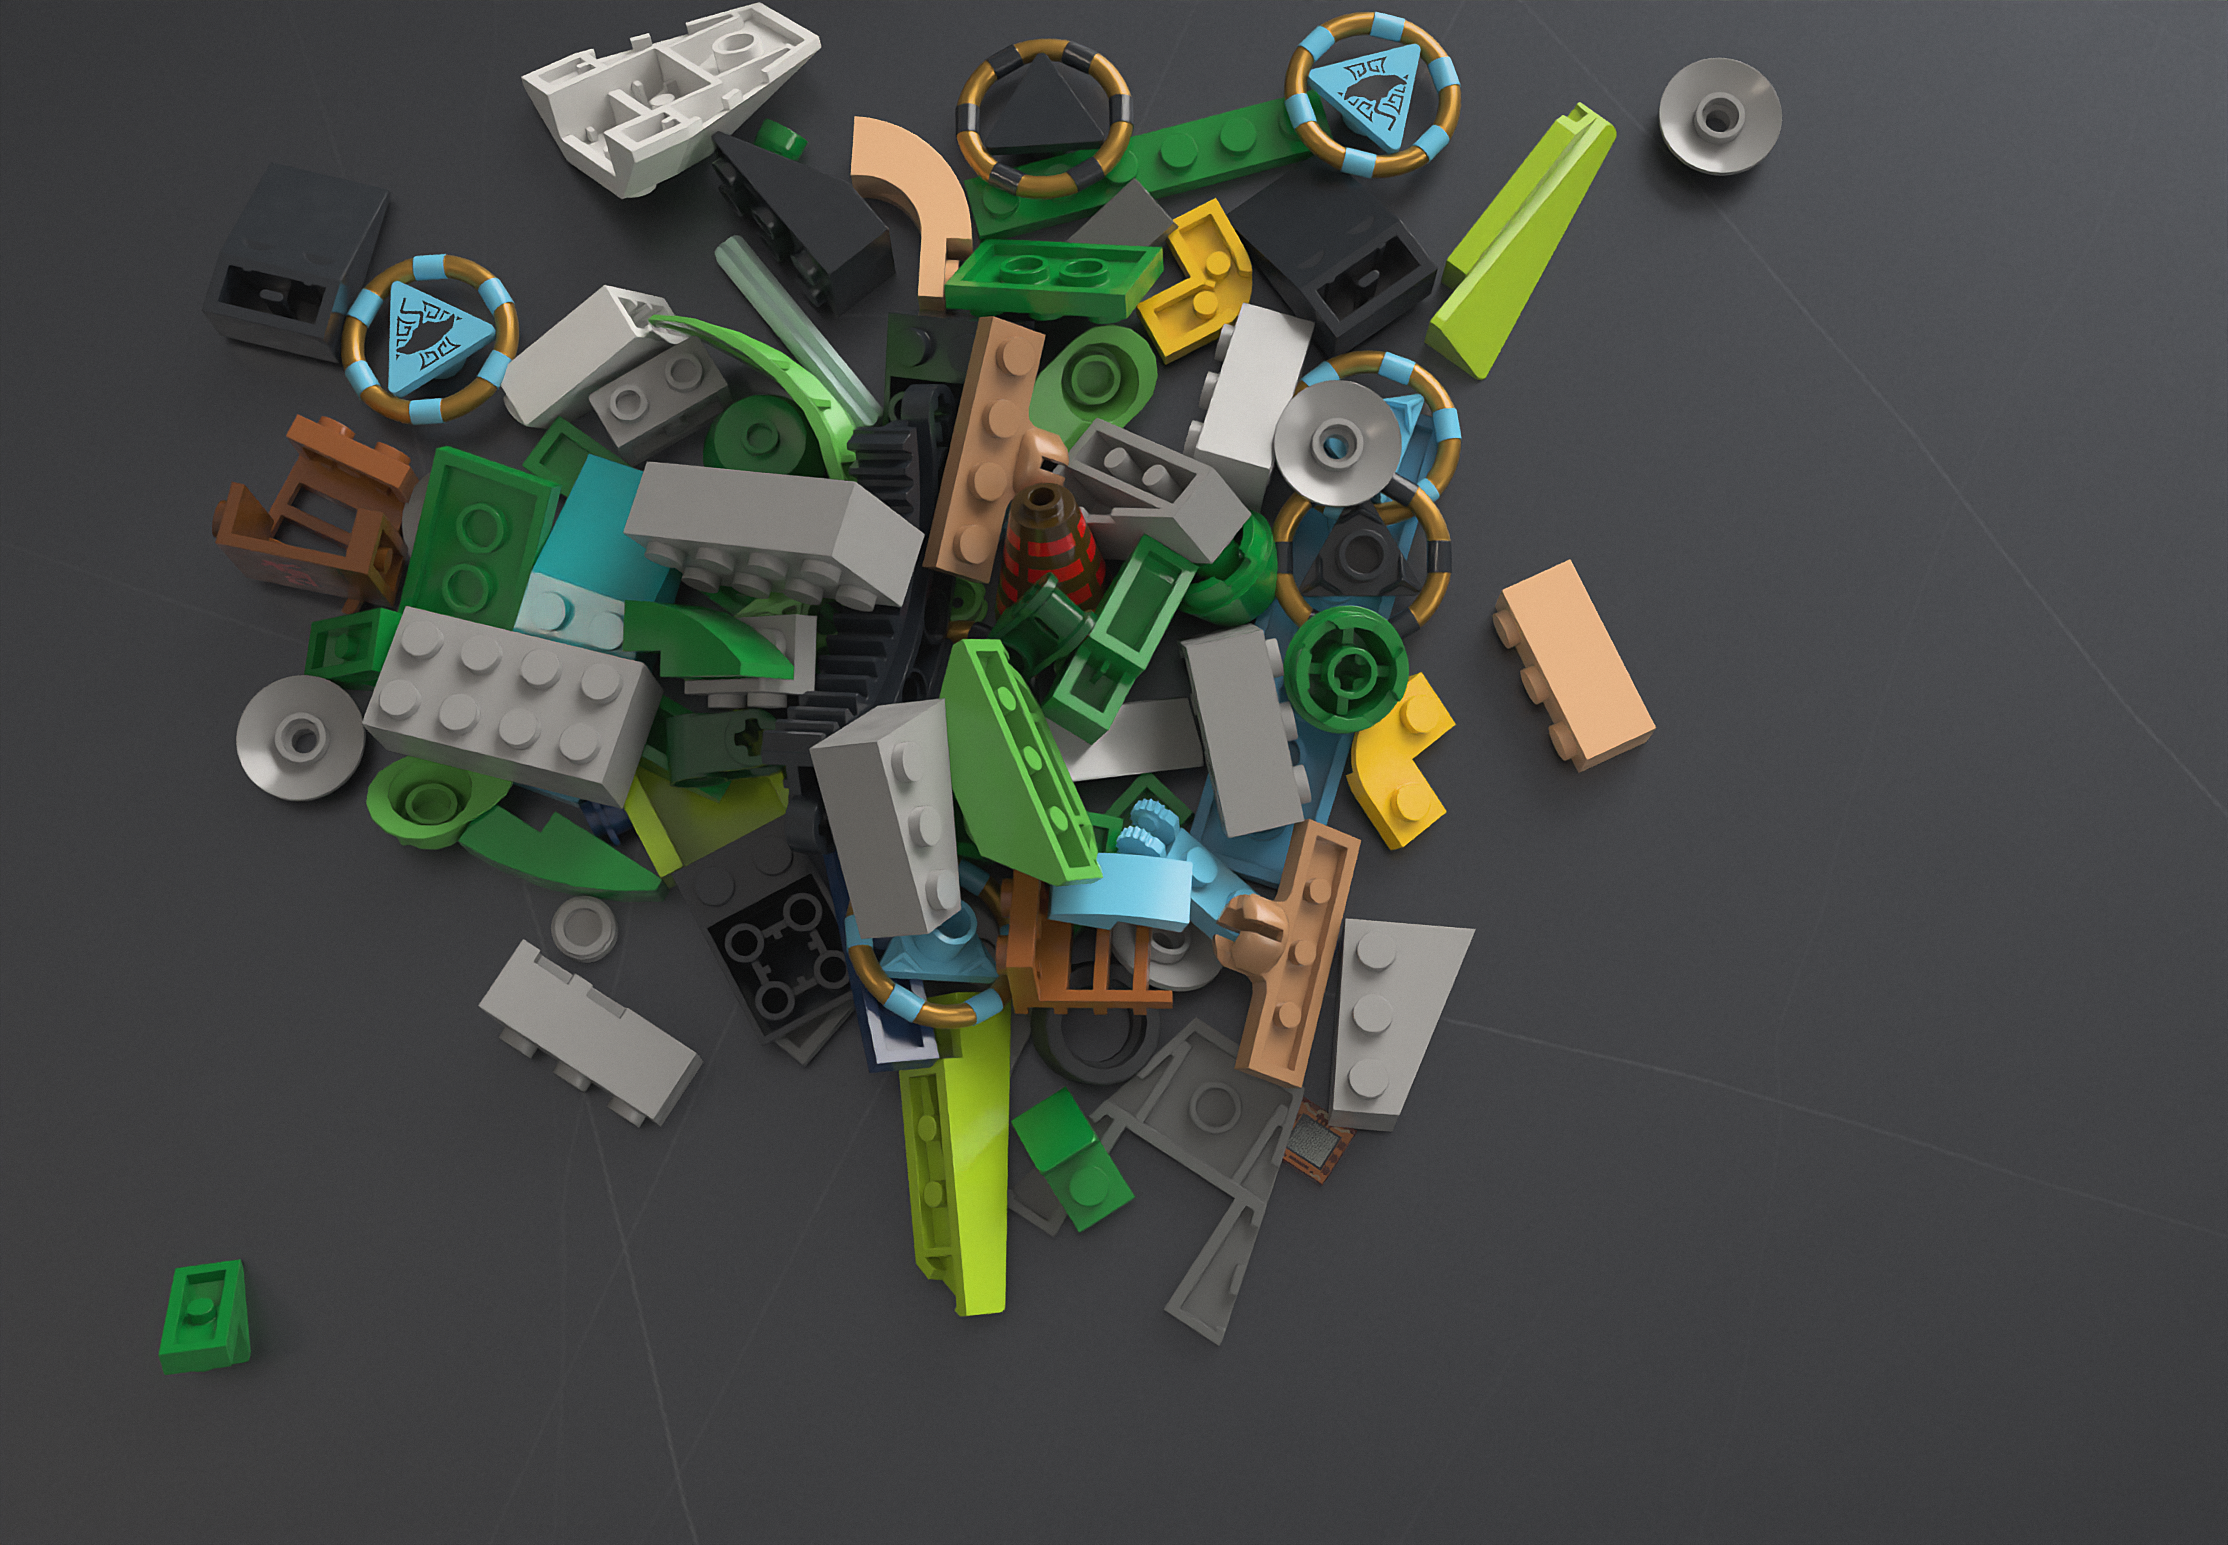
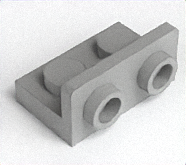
[589,336,734,467]
[684,614,817,710]

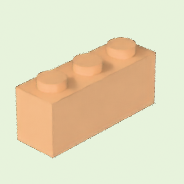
[1492,560,1656,773]

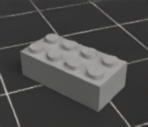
[623,461,925,612]
[361,606,664,809]

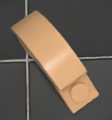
[851,116,973,311]

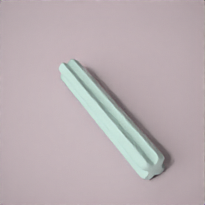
[715,235,883,428]

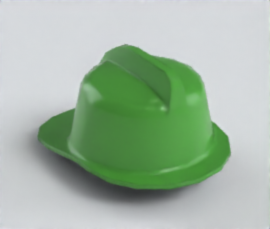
[1029,324,1158,452]
[366,756,513,850]

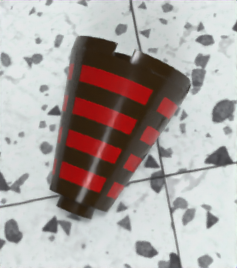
[994,483,1114,660]

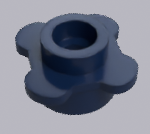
[579,801,634,847]

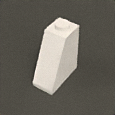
[501,285,689,429]

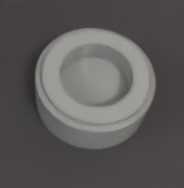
[551,896,619,963]

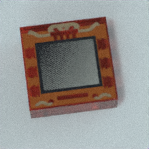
[1282,1096,1357,1187]

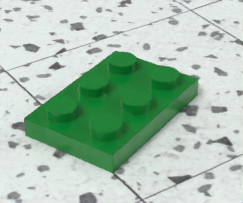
[944,238,1164,324]
[398,446,562,631]

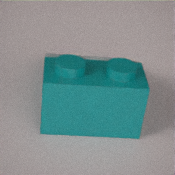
[513,454,683,673]

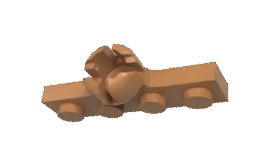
[922,316,1069,584]
[1212,819,1361,1089]

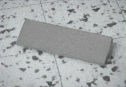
[1045,697,1204,781]

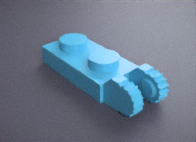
[1116,798,1260,942]

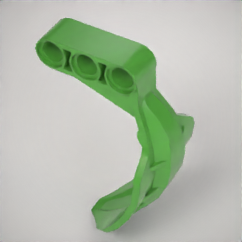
[648,315,857,681]

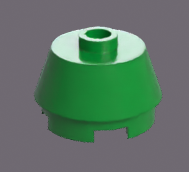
[703,394,826,478]
[1177,509,1278,627]
[1283,605,1409,734]

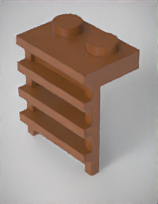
[268,414,420,615]
[996,869,1173,1015]

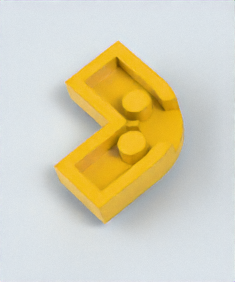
[1136,198,1253,365]
[1346,672,1456,850]

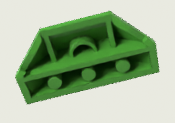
[939,639,1103,887]

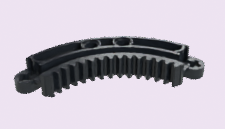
[760,384,957,855]

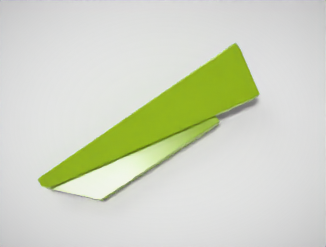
[1424,102,1617,380]
[899,992,1011,1317]

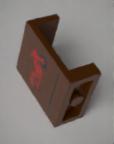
[212,482,409,607]

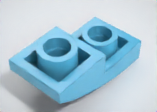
[1047,853,1193,932]

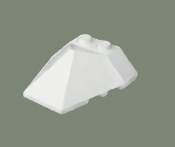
[521,2,821,199]

